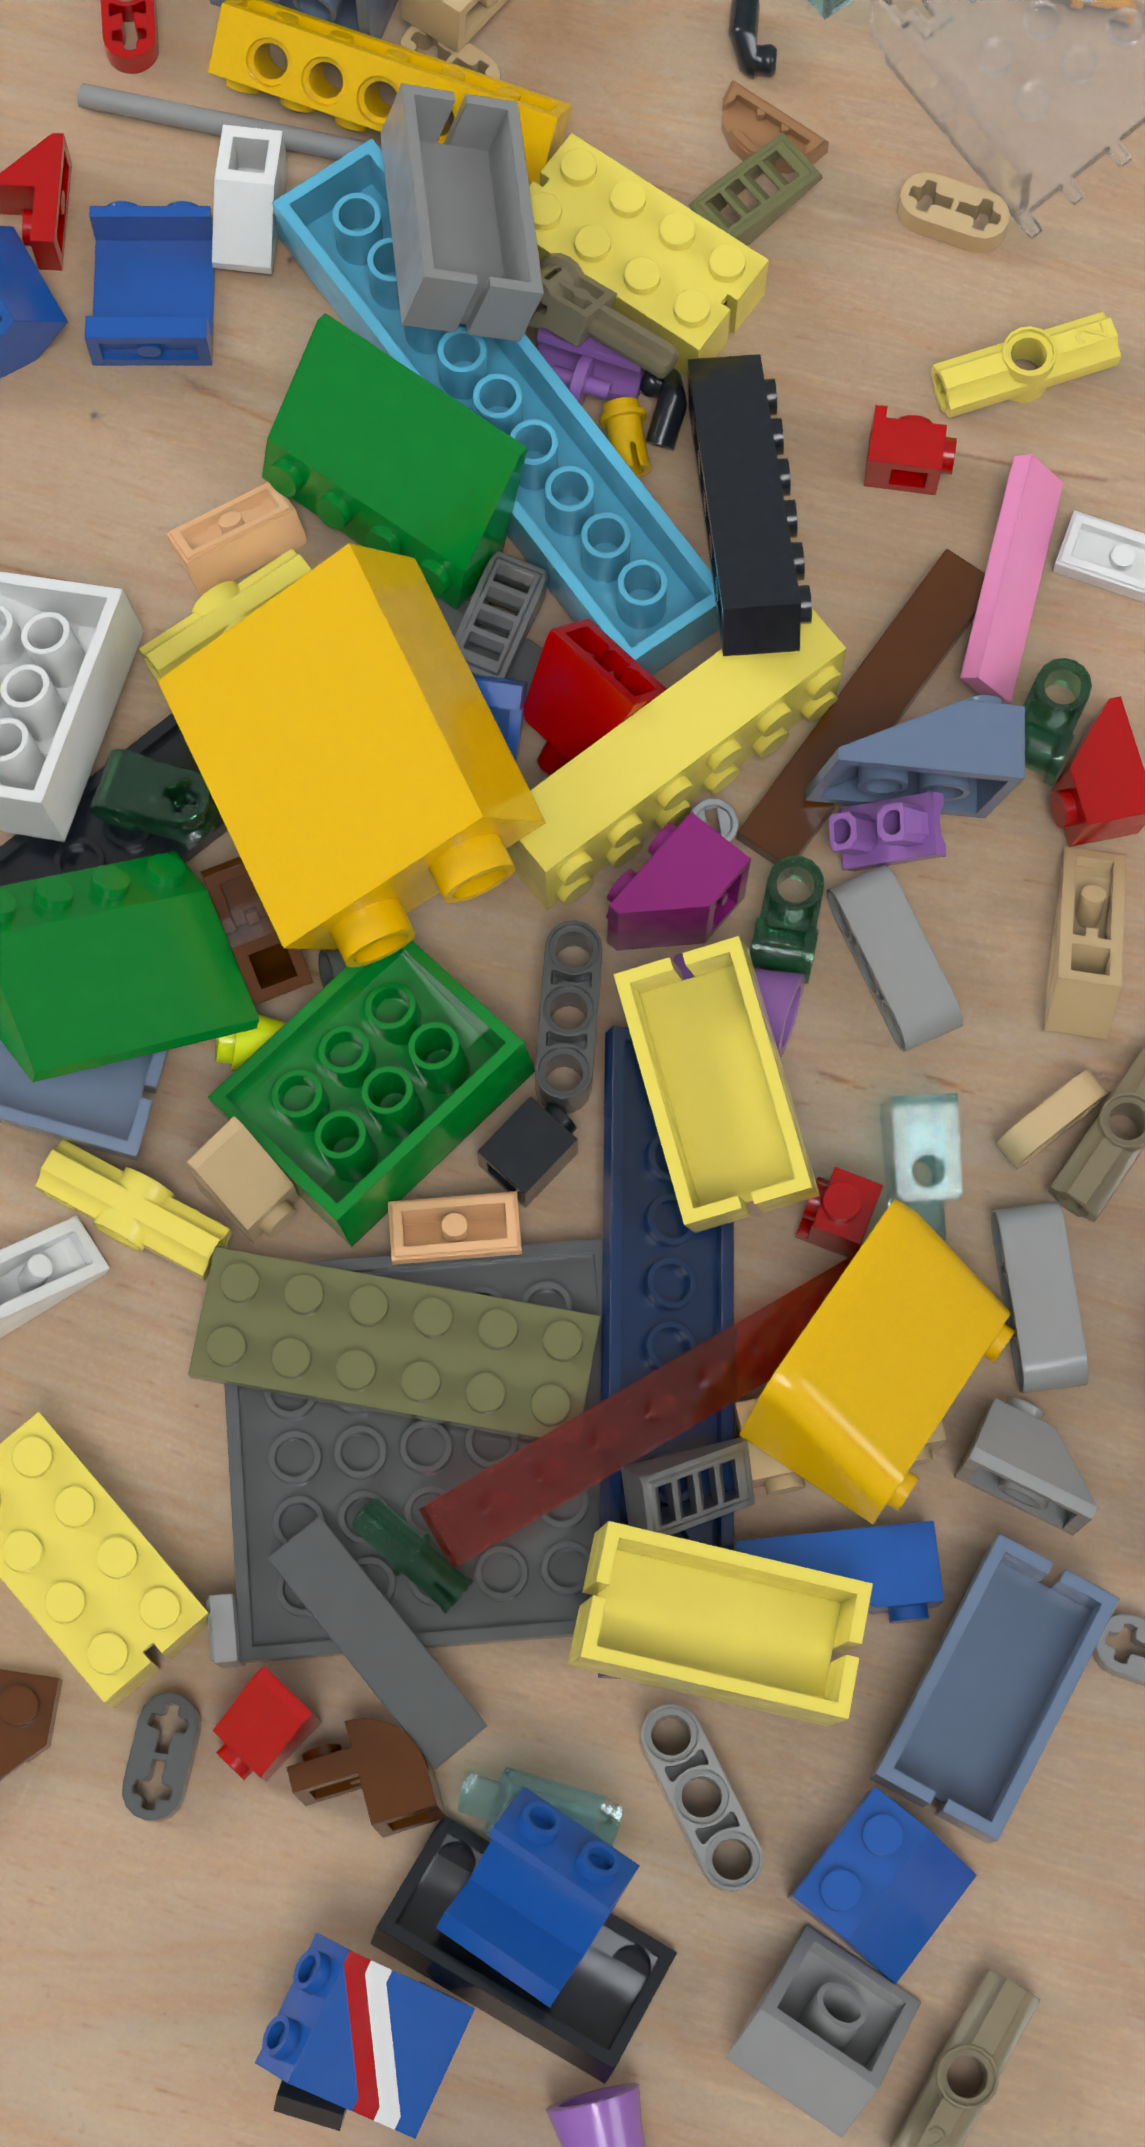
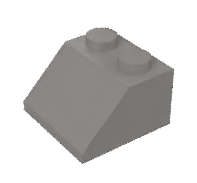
[726,1925,921,2138]

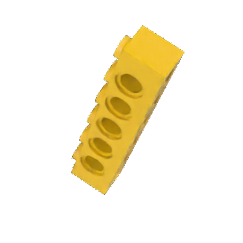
[208,0,573,185]

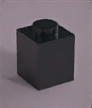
[477,1096,578,1208]

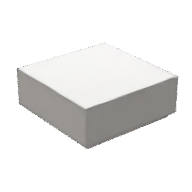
[206,1593,246,1668]

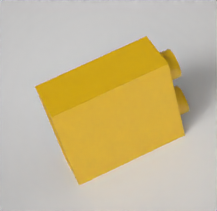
[158,543,546,967]

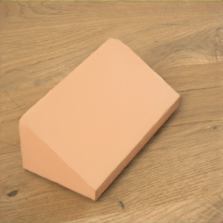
[166,482,307,595]
[388,1191,522,1265]

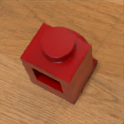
[863,405,957,495]
[795,1167,884,1259]

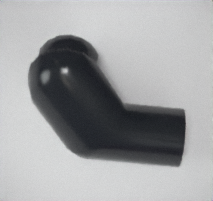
[728,0,777,79]
[640,367,687,451]

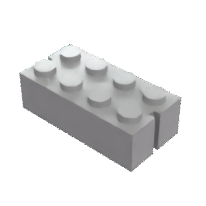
[380,83,544,342]

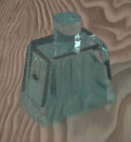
[880,1093,962,1241]
[458,1767,624,1847]

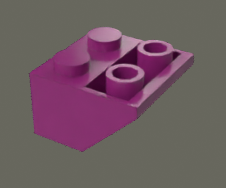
[606,812,751,951]

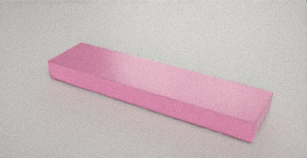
[960,454,1064,704]

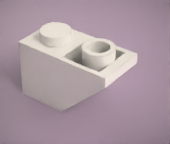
[212,125,288,274]

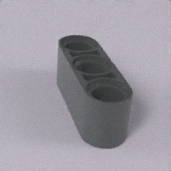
[535,920,602,1114]

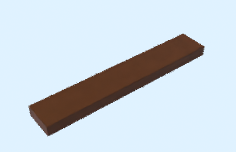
[736,549,985,874]

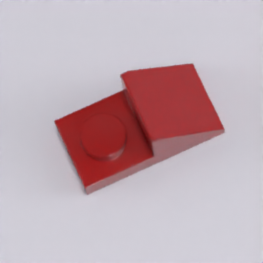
[0,133,72,271]

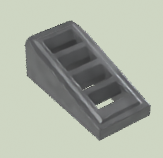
[454,551,550,678]
[621,1437,755,1535]

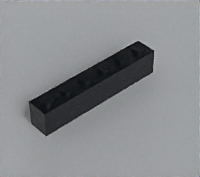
[688,354,812,656]

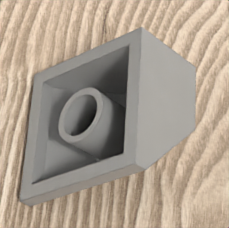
[954,1397,1098,1536]

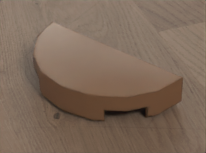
[722,80,829,174]

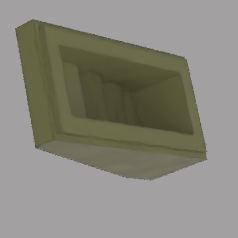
[689,132,823,246]

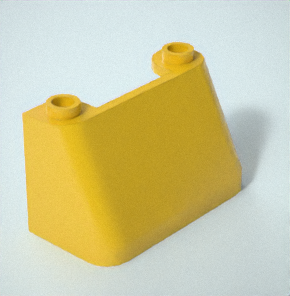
[739,1198,1015,1524]

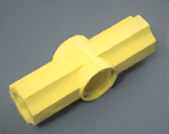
[931,312,1121,418]
[139,549,312,682]
[35,1140,232,1280]

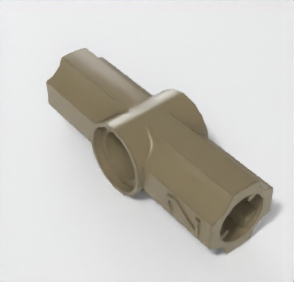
[1048,1046,1145,1222]
[891,1969,1041,2147]

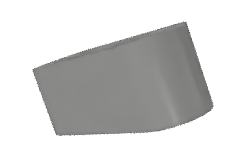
[827,865,963,1052]
[991,1202,1089,1394]
[640,1704,763,1892]

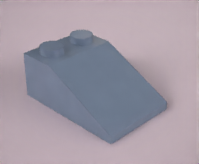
[805,695,1025,818]

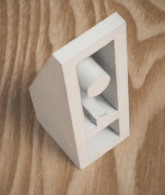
[0,1216,110,1339]

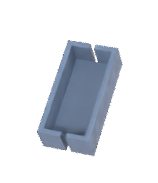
[0,1040,169,1161]
[869,1534,1120,1844]

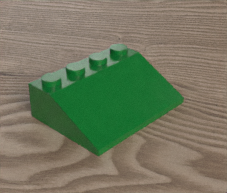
[262,313,528,610]
[0,851,259,1083]
[208,941,535,1247]

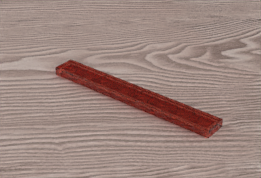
[418,1255,855,1569]

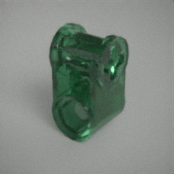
[1023,658,1092,786]
[89,749,219,844]
[750,856,824,985]

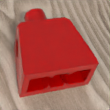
[523,618,667,775]

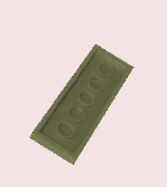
[188,1247,601,1448]

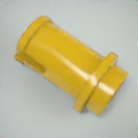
[599,397,652,478]

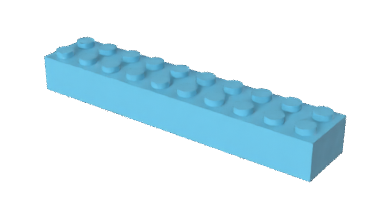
[272,138,719,675]

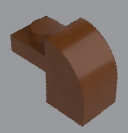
[200,856,314,1006]
[286,1718,447,1838]

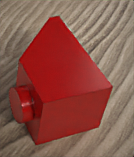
[1050,696,1145,847]
[213,1665,322,1782]

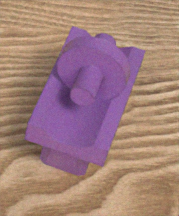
[537,327,644,406]
[829,791,946,871]

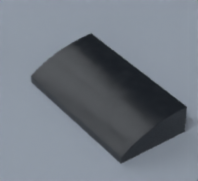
[370,1817,677,2084]

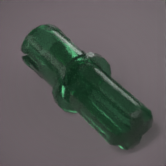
[352,1498,474,1614]

